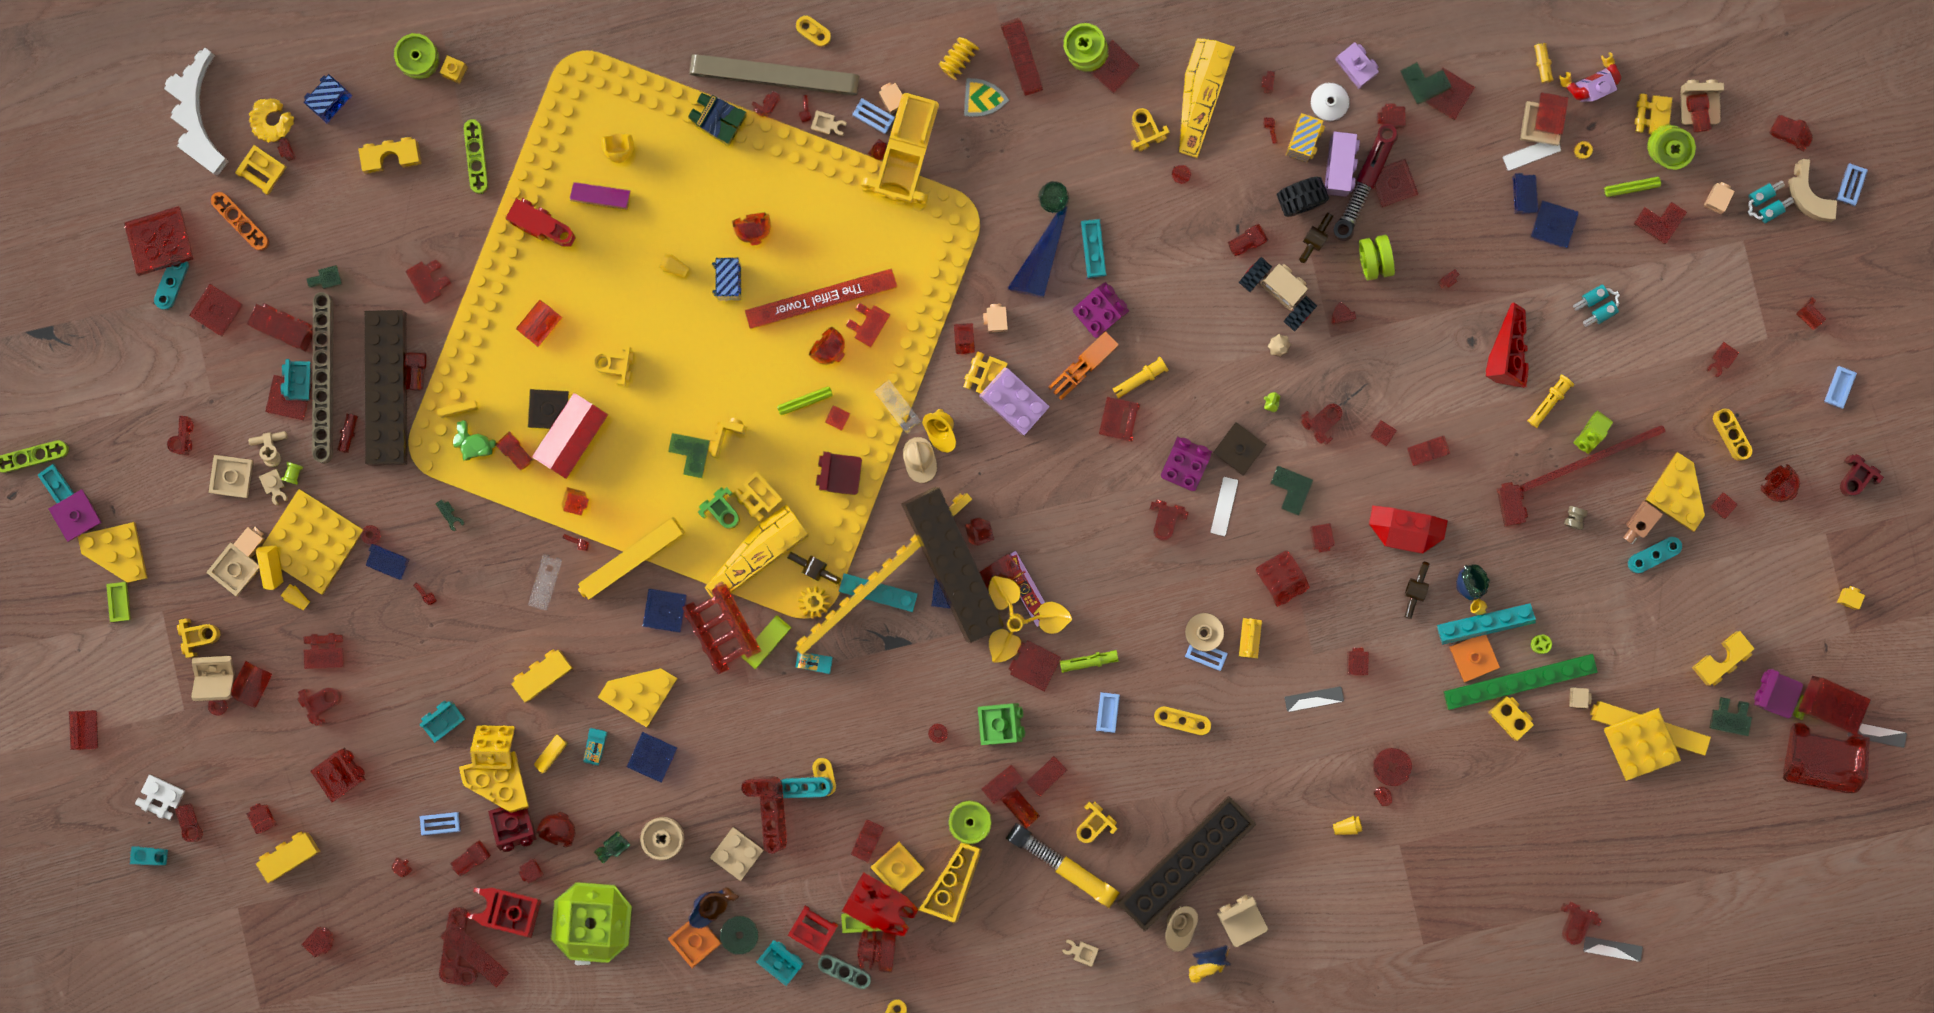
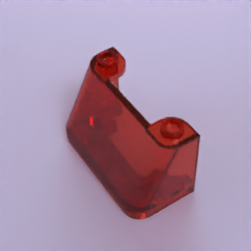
[1783,723,1870,794]

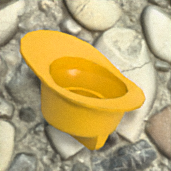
[922,409,956,453]

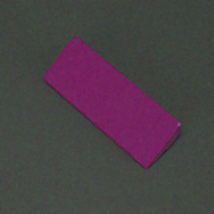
[570,182,630,210]

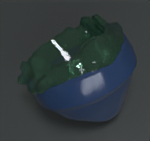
[1456,564,1490,601]

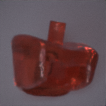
[1374,786,1392,806]
[391,857,412,877]

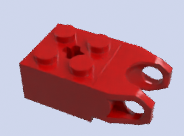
[505,198,576,247]
[842,872,918,936]
[466,887,542,938]

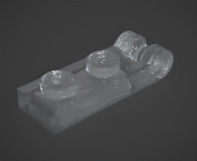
[874,380,922,434]
[528,554,562,611]

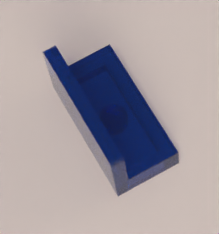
[1513,173,1538,214]
[366,544,410,580]

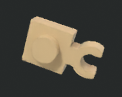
[811,110,847,136]
[259,469,288,505]
[1062,939,1099,967]

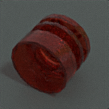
[857,929,896,973]

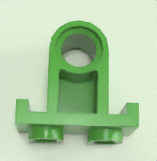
[698,487,739,529]

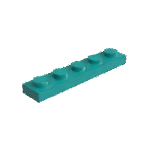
[1437,603,1536,645]

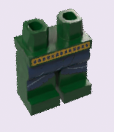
[688,93,747,146]

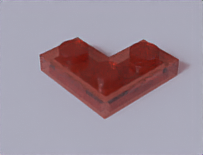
[1633,202,1687,245]

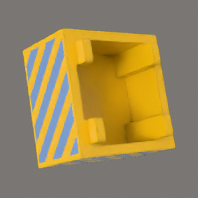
[1286,113,1325,162]

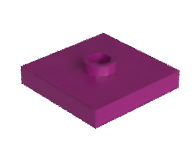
[48,489,102,542]

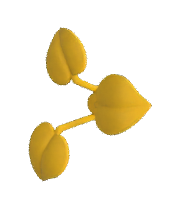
[989,576,1072,663]

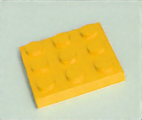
[1604,708,1681,781]

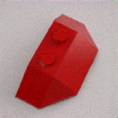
[1369,505,1448,554]

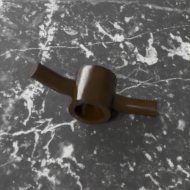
[1299,212,1334,263]
[787,551,841,584]
[1404,561,1430,619]

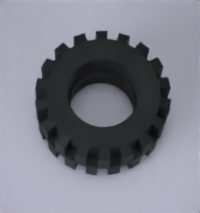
[1276,176,1329,217]

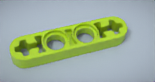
[464,119,488,194]
[0,440,69,473]

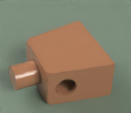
[1623,500,1663,544]

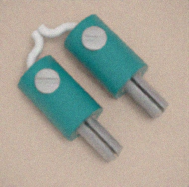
[1748,181,1794,223]
[1573,284,1620,327]

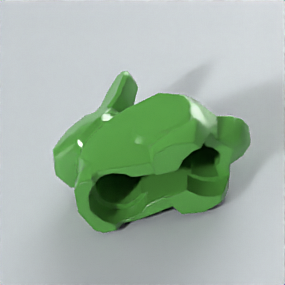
[453,420,496,461]

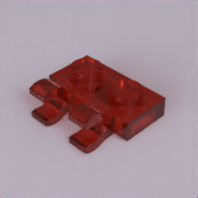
[405,259,451,304]
[846,302,890,348]

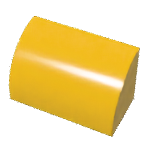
[256,546,284,590]

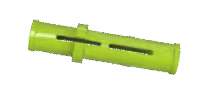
[1060,650,1119,673]

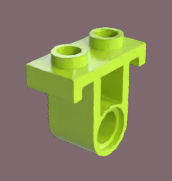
[1573,410,1613,454]

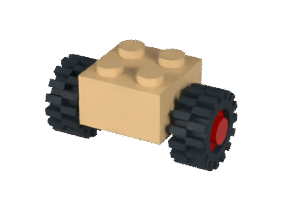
[1238,257,1317,331]

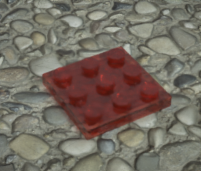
[124,206,194,276]

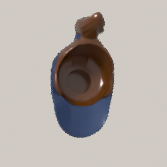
[689,887,739,929]

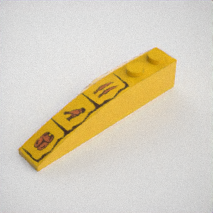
[1179,38,1235,158]
[705,504,809,603]

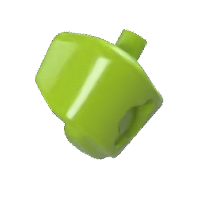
[1264,392,1281,412]

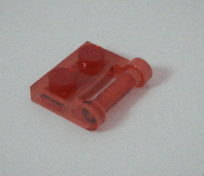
[1099,397,1140,442]

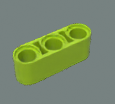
[741,615,792,669]

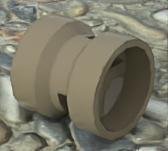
[1564,506,1588,530]

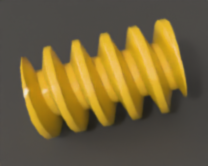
[939,37,980,80]

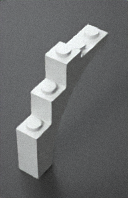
[164,48,229,176]

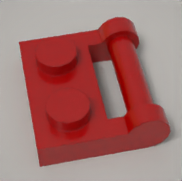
[787,905,838,955]

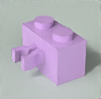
[1335,42,1379,89]

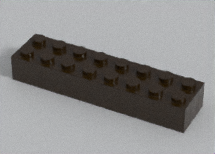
[364,310,407,465]
[901,487,1004,643]
[1117,796,1256,932]

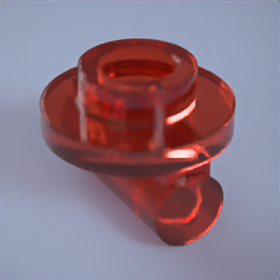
[867,139,887,160]
[1172,165,1192,184]

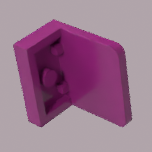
[1073,282,1130,338]
[1161,436,1212,491]
[1754,669,1803,718]

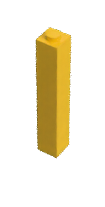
[578,517,685,600]
[1590,701,1711,756]

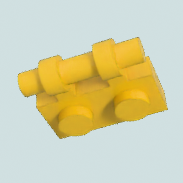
[1635,94,1672,134]
[963,351,1007,394]
[733,471,783,522]

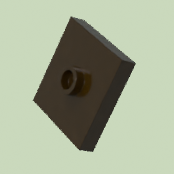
[527,389,569,429]
[1213,422,1266,476]

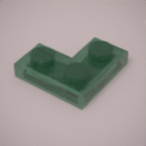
[1400,62,1452,105]
[668,433,710,478]
[1270,466,1313,516]

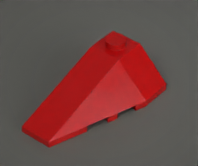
[1486,303,1529,388]

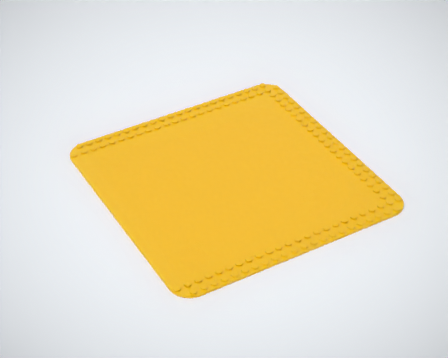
[408,51,980,619]

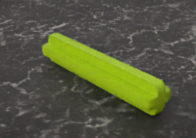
[1604,177,1661,197]
[777,387,833,415]

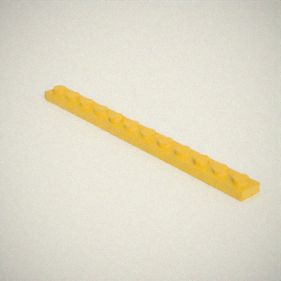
[795,493,972,655]

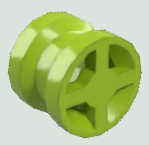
[1531,635,1552,654]

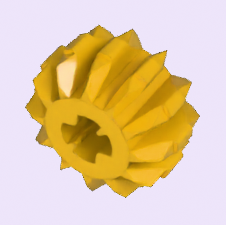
[798,586,831,618]

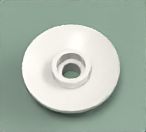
[1311,83,1349,121]

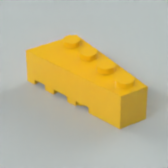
[919,842,982,923]

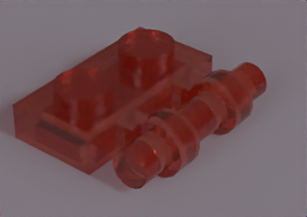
[979,553,1026,590]
[304,633,344,669]

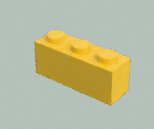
[512,649,573,703]
[256,831,320,883]

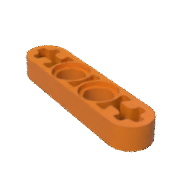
[211,192,269,251]

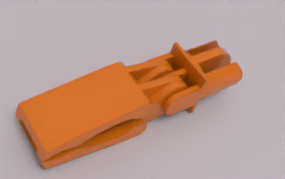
[1048,331,1119,400]

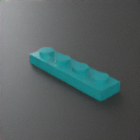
[839,573,918,612]

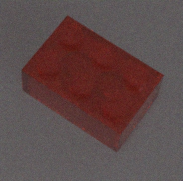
[246,303,313,352]
[1798,676,1871,735]

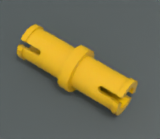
[1534,43,1554,83]

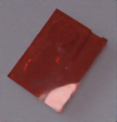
[1534,92,1569,136]

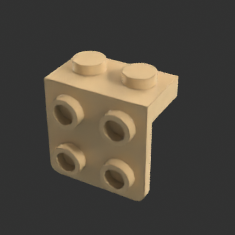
[1681,80,1724,125]
[191,656,235,701]
[1217,895,1268,947]

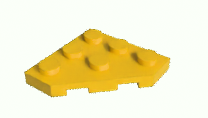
[1645,452,1705,532]
[78,522,147,583]
[598,668,678,728]
[459,751,529,813]

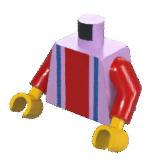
[1559,52,1621,101]

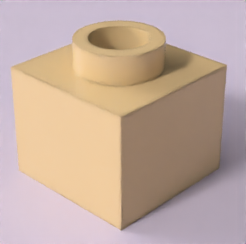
[1569,688,1592,708]

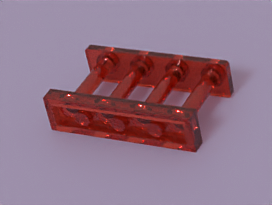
[682,583,762,675]

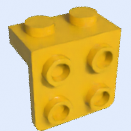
[709,418,747,459]

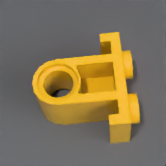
[1131,108,1169,151]
[593,346,634,386]
[177,618,220,658]
[1076,802,1118,843]

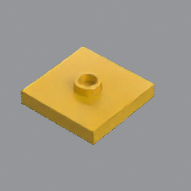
[871,841,925,892]

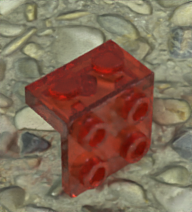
[1256,551,1310,607]

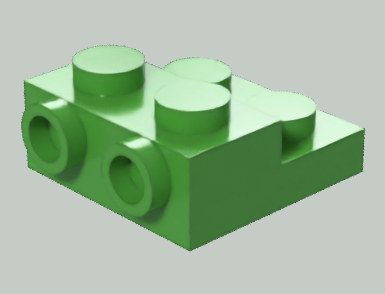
[978,703,1025,745]

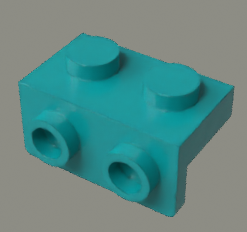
[281,359,311,401]
[419,700,466,743]
[756,940,804,986]

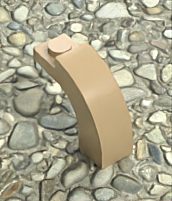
[1789,159,1837,222]

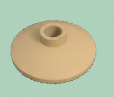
[1185,613,1224,652]

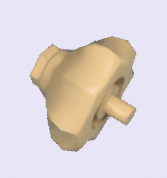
[1268,334,1291,357]

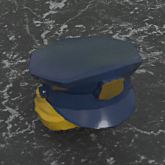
[1189,945,1231,983]

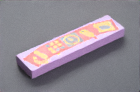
[999,551,1045,627]

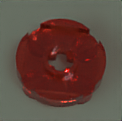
[1373,748,1412,786]

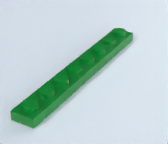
[1443,654,1598,710]

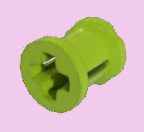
[281,462,303,485]

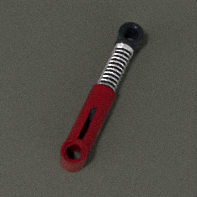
[1334,124,1398,241]

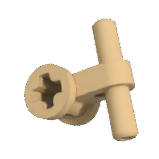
[249,431,288,467]

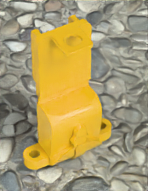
[861,93,939,205]

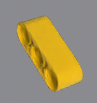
[1713,409,1752,461]

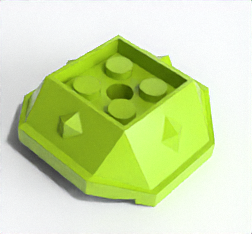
[551,882,632,963]

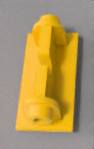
[1239,618,1262,658]

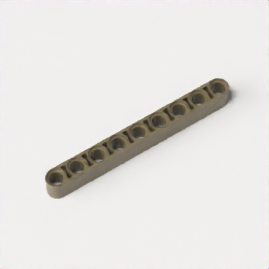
[689,54,860,95]
[312,292,333,464]

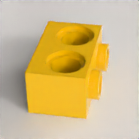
[1488,697,1534,741]

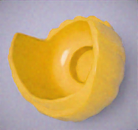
[602,133,634,163]

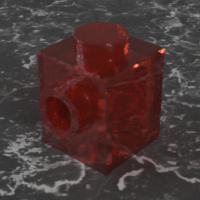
[1377,103,1406,129]
[561,487,589,516]
[965,517,994,546]
[301,926,334,958]

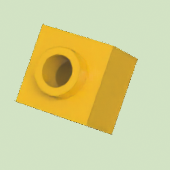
[1837,586,1865,610]

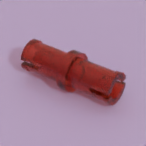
[337,413,358,453]

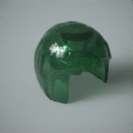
[1038,181,1070,213]

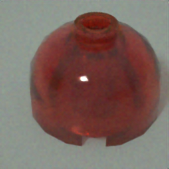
[732,212,771,246]
[808,326,845,365]
[1761,464,1800,503]
[536,812,576,847]

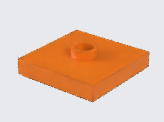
[1449,635,1500,682]
[668,921,722,968]

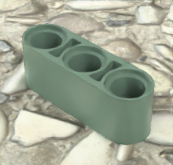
[818,954,871,989]

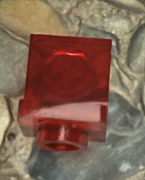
[751,91,781,117]
[954,323,975,355]

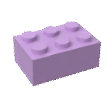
[1325,132,1360,197]
[979,368,1050,435]

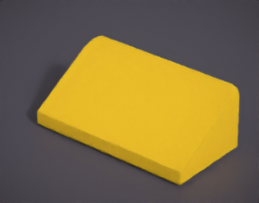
[534,735,568,773]

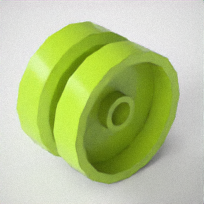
[1064,23,1108,72]
[394,33,439,79]
[1647,124,1696,170]
[1359,235,1395,281]
[949,800,991,844]

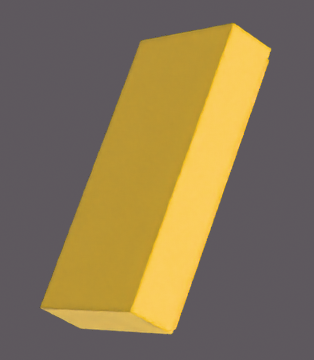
[437,400,478,418]

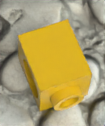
[439,56,468,84]

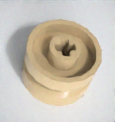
[640,817,685,860]

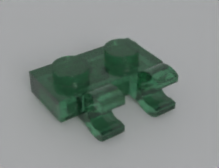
[1709,697,1752,736]

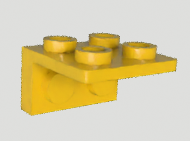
[470,725,515,769]

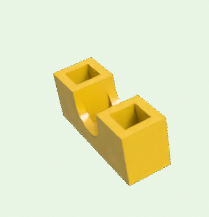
[358,137,421,174]
[1692,631,1755,686]

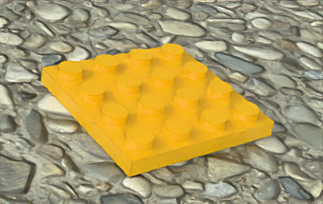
[262,489,364,595]

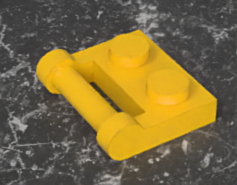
[235,145,287,195]

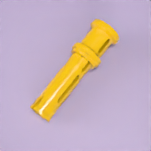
[1112,356,1169,399]
[1527,374,1575,428]

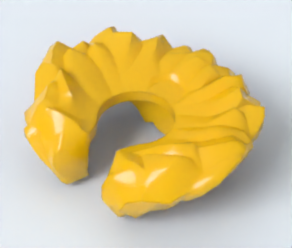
[248,99,294,143]

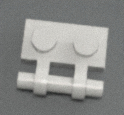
[135,775,185,820]

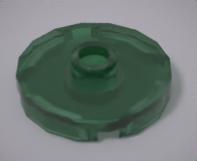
[720,916,759,954]

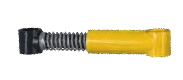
[1006,822,1120,909]

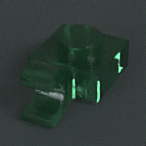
[306,265,342,289]
[435,499,465,531]
[594,831,631,863]

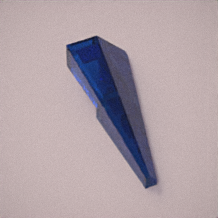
[1008,206,1068,298]

